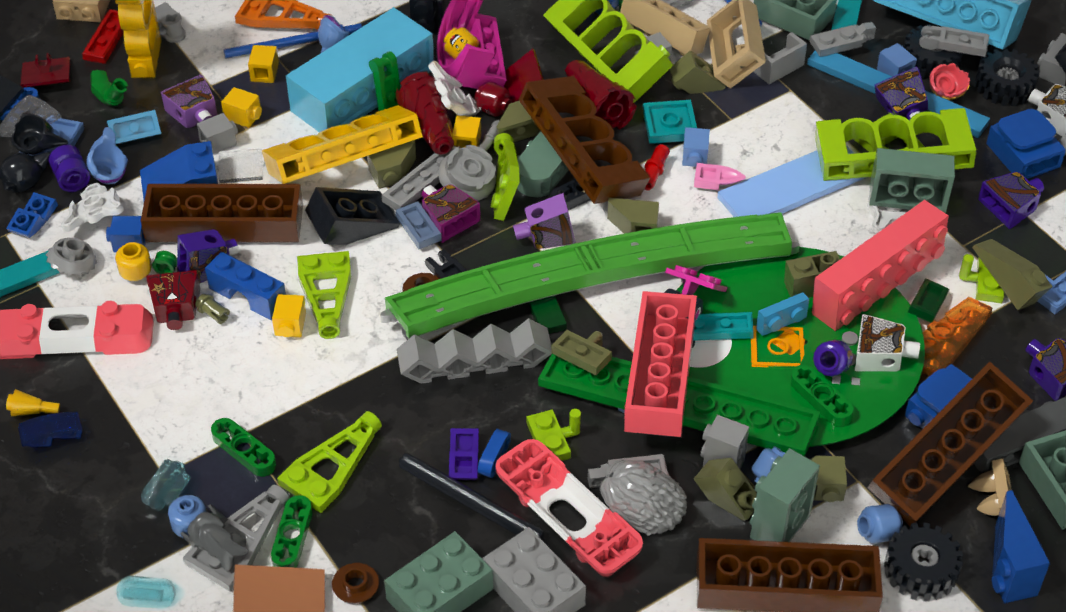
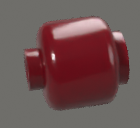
[475,82,512,117]

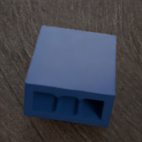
[986,109,1066,179]
[905,364,972,429]

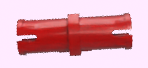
[644,144,670,190]

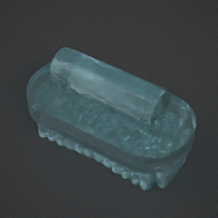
[141,459,191,511]
[116,576,176,609]

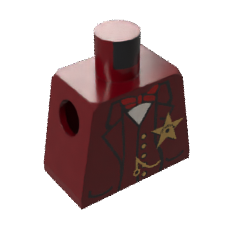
[146,270,200,330]

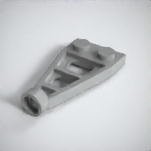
[183,485,289,592]

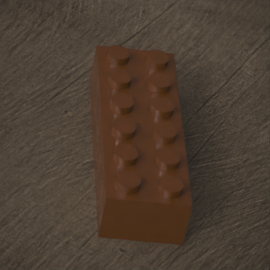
[141,184,303,242]
[868,362,1033,527]
[697,538,883,612]

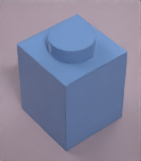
[877,43,917,77]
[682,127,710,167]

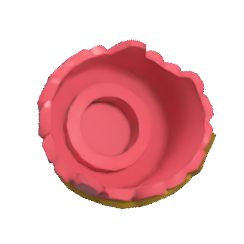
[929,63,970,100]

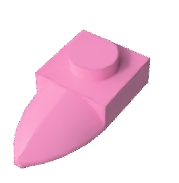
[694,163,746,190]

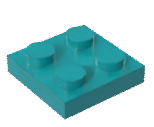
[643,100,697,144]

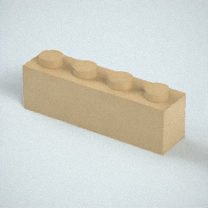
[620,0,710,56]

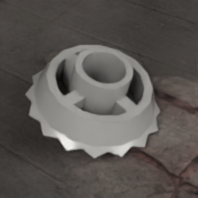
[46,238,97,276]

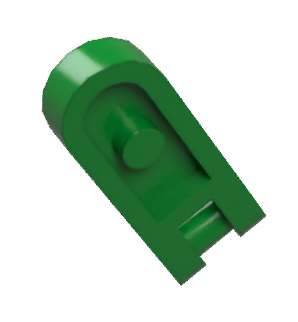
[369,51,401,111]

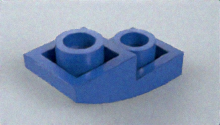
[6,192,58,238]

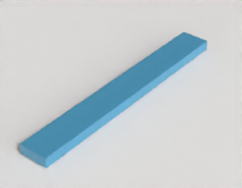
[807,51,990,138]

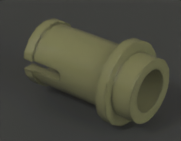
[195,294,230,324]

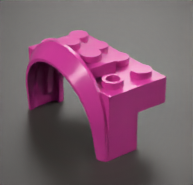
[437,0,507,89]

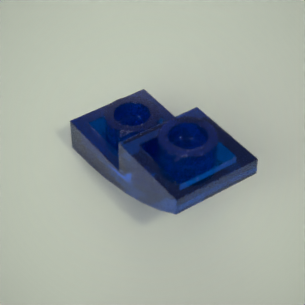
[18,412,82,447]

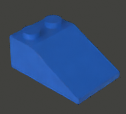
[140,141,218,200]
[992,490,1050,603]

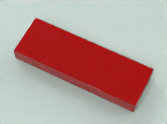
[82,9,124,64]

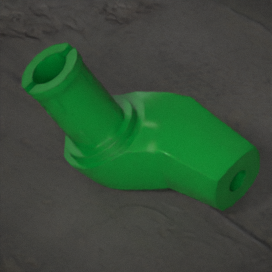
[91,70,128,106]

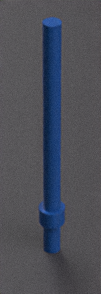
[224,23,362,59]

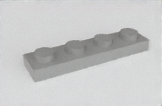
[382,145,456,210]

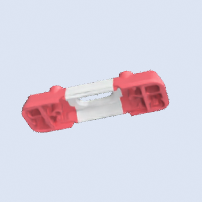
[0,301,154,359]
[496,439,643,577]

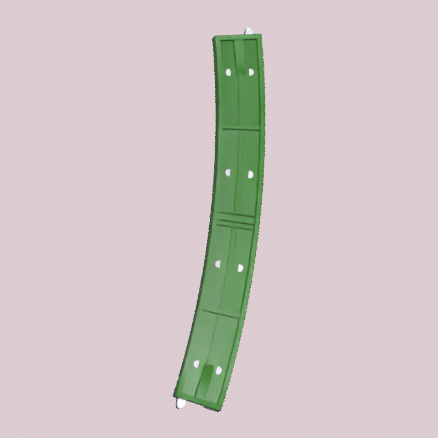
[380,212,800,340]

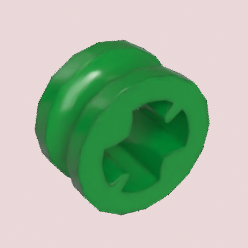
[152,251,177,274]

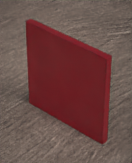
[503,48,544,103]
[21,53,71,87]

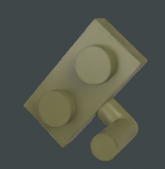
[551,330,612,375]

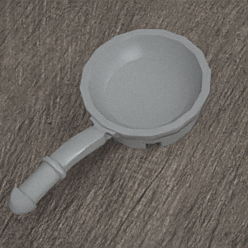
[438,120,500,201]

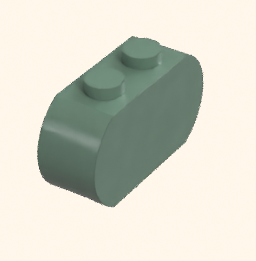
[517,132,569,197]

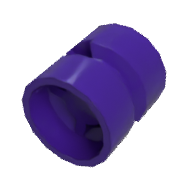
[49,145,90,192]

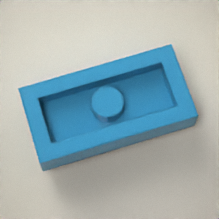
[107,110,161,144]
[756,292,809,336]

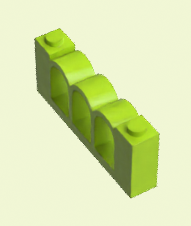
[543,0,673,103]
[815,108,976,181]

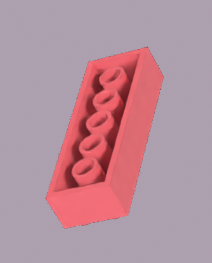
[812,200,949,331]
[624,291,697,437]

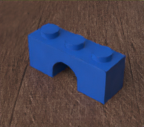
[205,251,286,320]

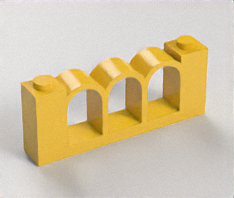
[115,0,161,78]
[261,105,423,184]

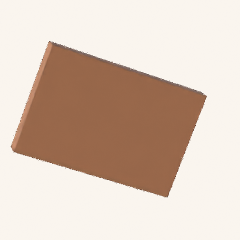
[233,565,325,612]

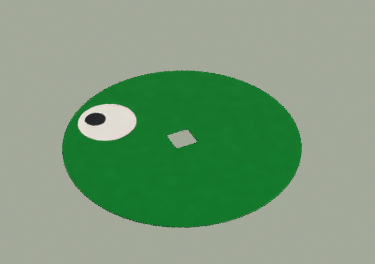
[677,247,925,447]

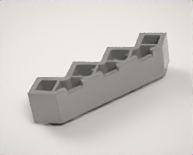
[397,318,552,383]

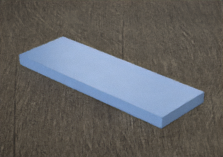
[717,145,867,217]

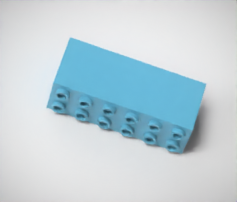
[873,0,1032,49]
[286,7,434,132]

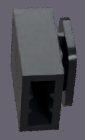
[409,0,444,34]

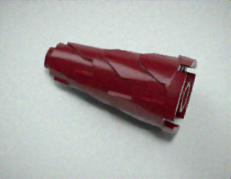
[565,60,636,130]
[396,72,454,155]

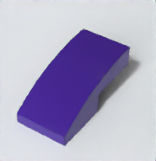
[449,428,479,480]

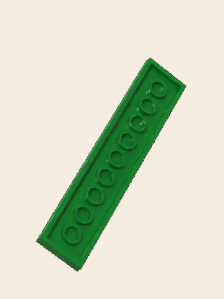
[538,354,820,457]

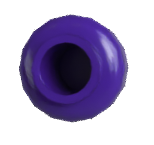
[813,340,853,377]

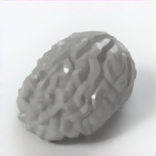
[600,459,687,536]

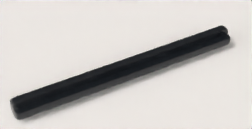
[399,453,544,540]

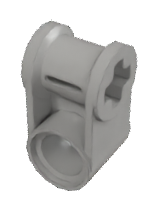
[155,2,186,43]

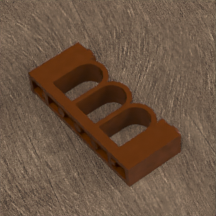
[519,76,650,204]

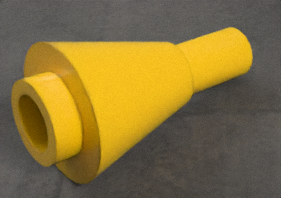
[6,389,60,417]

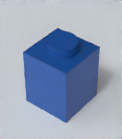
[106,216,146,252]

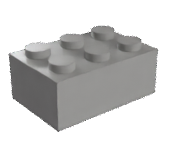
[482,527,586,612]

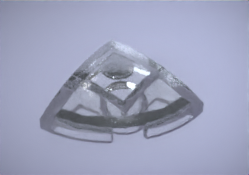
[0,95,62,137]

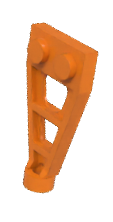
[235,0,332,30]

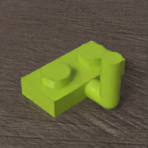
[959,254,1004,304]
[526,409,581,461]

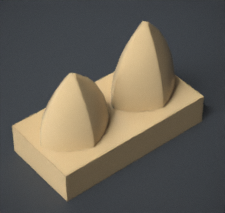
[968,459,1012,516]

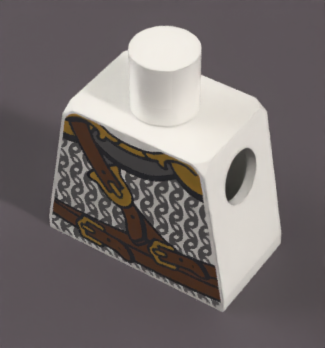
[1028,84,1066,137]
[855,315,920,371]

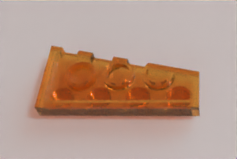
[922,297,993,376]

